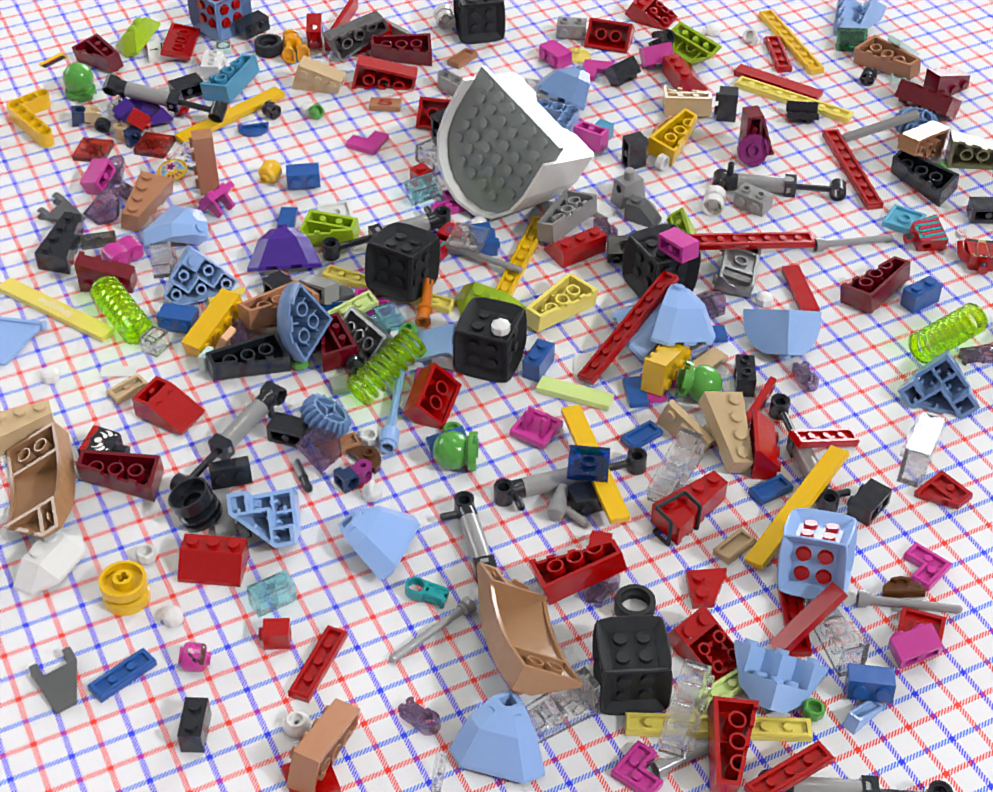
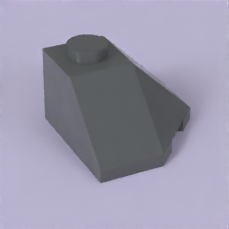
[624,194,662,227]

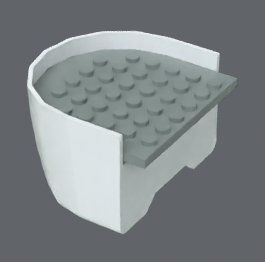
[437,66,594,219]

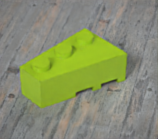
[299,209,360,247]

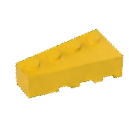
[647,108,698,167]
[181,288,243,357]
[640,342,692,397]

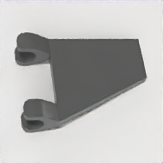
[37,192,85,222]
[29,646,77,715]

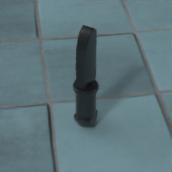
[294,459,313,493]

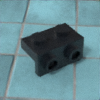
[785,101,819,123]

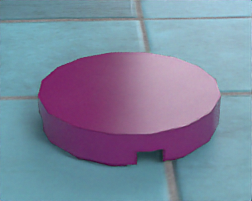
[737,133,769,166]

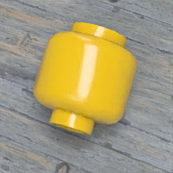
[258,159,282,184]

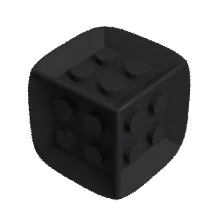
[453,0,505,44]
[365,222,440,302]
[622,223,701,303]
[453,297,527,383]
[592,615,673,716]

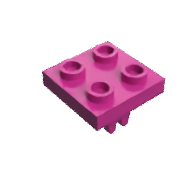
[196,180,235,218]
[510,406,563,450]

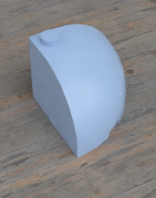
[743,309,822,359]

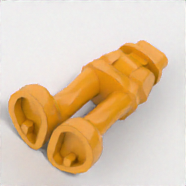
[282,29,310,64]

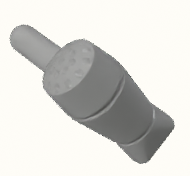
[547,484,588,526]

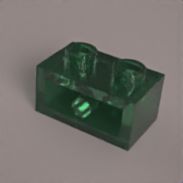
[836,27,868,52]

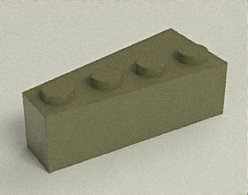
[945,130,993,170]

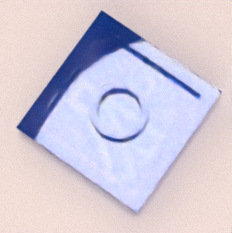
[567,445,610,483]

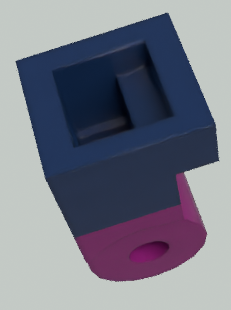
[333,459,372,494]

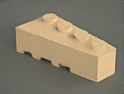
[698,391,754,473]

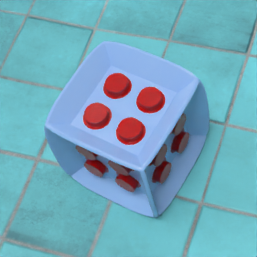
[777,508,857,599]

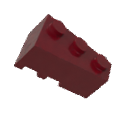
[321,312,358,373]

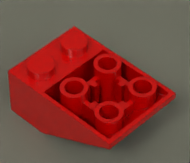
[625,0,678,30]
[132,376,205,435]
[668,605,737,682]

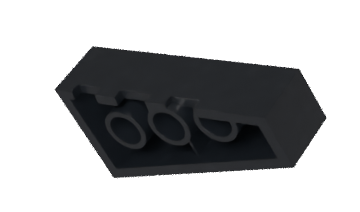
[891,150,959,207]
[34,212,84,275]
[205,331,291,381]

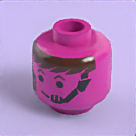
[178,642,211,672]

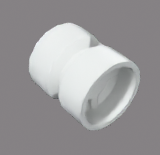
[433,4,455,31]
[702,185,726,217]

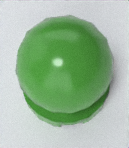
[62,62,97,102]
[675,359,722,402]
[432,431,479,471]

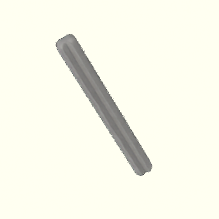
[842,110,920,143]

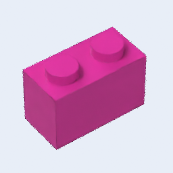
[539,39,572,69]
[639,42,674,69]
[573,120,609,153]
[80,158,116,194]
[658,227,699,264]
[888,622,944,669]

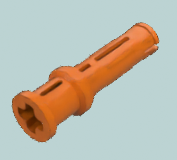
[415,278,434,327]

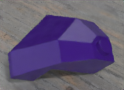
[112,97,174,127]
[247,224,322,272]

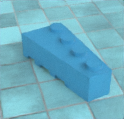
[200,54,260,103]

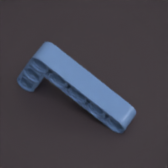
[537,99,579,132]

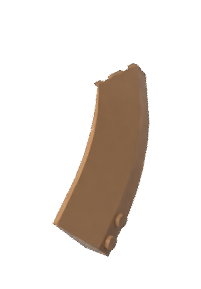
[3,421,75,539]
[477,562,583,696]

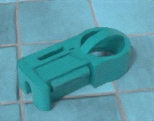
[405,576,450,609]

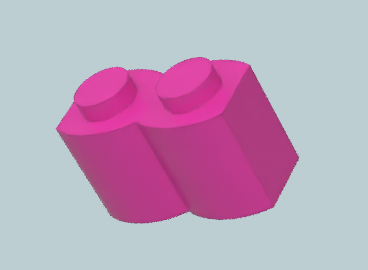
[101,235,144,264]

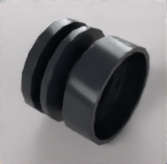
[168,477,223,532]

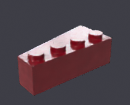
[371,33,432,66]
[894,78,962,120]
[840,256,911,314]
[76,449,164,502]

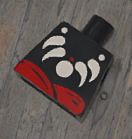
[78,425,130,455]

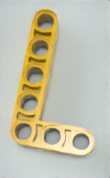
[6,89,55,148]

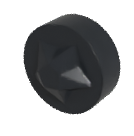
[94,117,111,133]

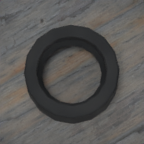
[254,34,283,58]
[614,584,656,616]

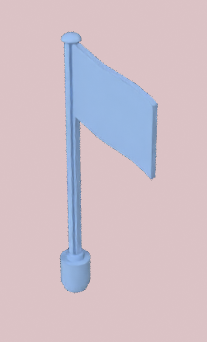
[0,316,47,366]
[378,324,456,454]

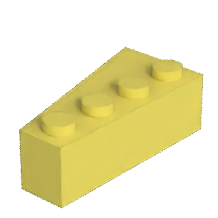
[526,272,598,332]

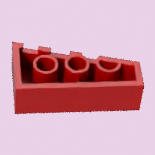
[650,470,728,546]
[528,539,627,605]
[707,696,759,792]

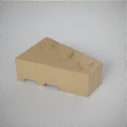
[291,55,346,94]
[663,85,712,117]
[0,400,54,457]

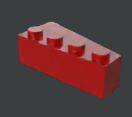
[351,54,418,90]

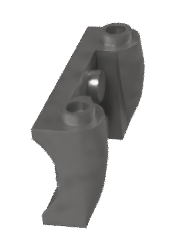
[712,249,762,298]

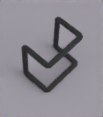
[653,491,702,546]

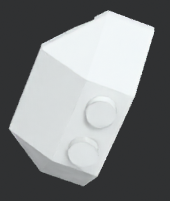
[13,529,86,596]

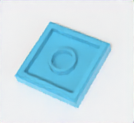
[882,204,927,234]

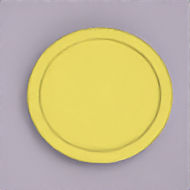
[569,48,591,63]

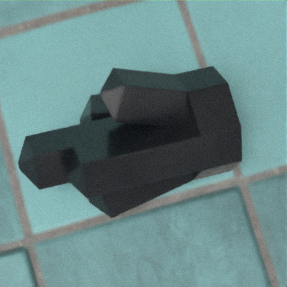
[648,28,675,46]

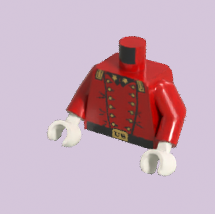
[955,227,993,275]

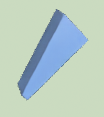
[843,701,884,735]

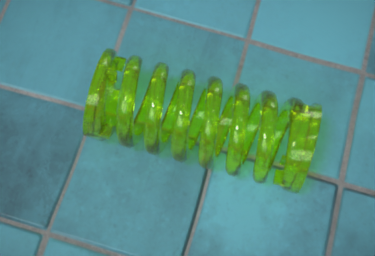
[90,276,153,345]
[908,303,988,364]
[345,327,427,406]

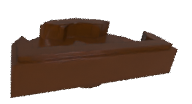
[348,445,381,474]
[882,576,926,598]

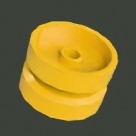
[98,560,151,616]

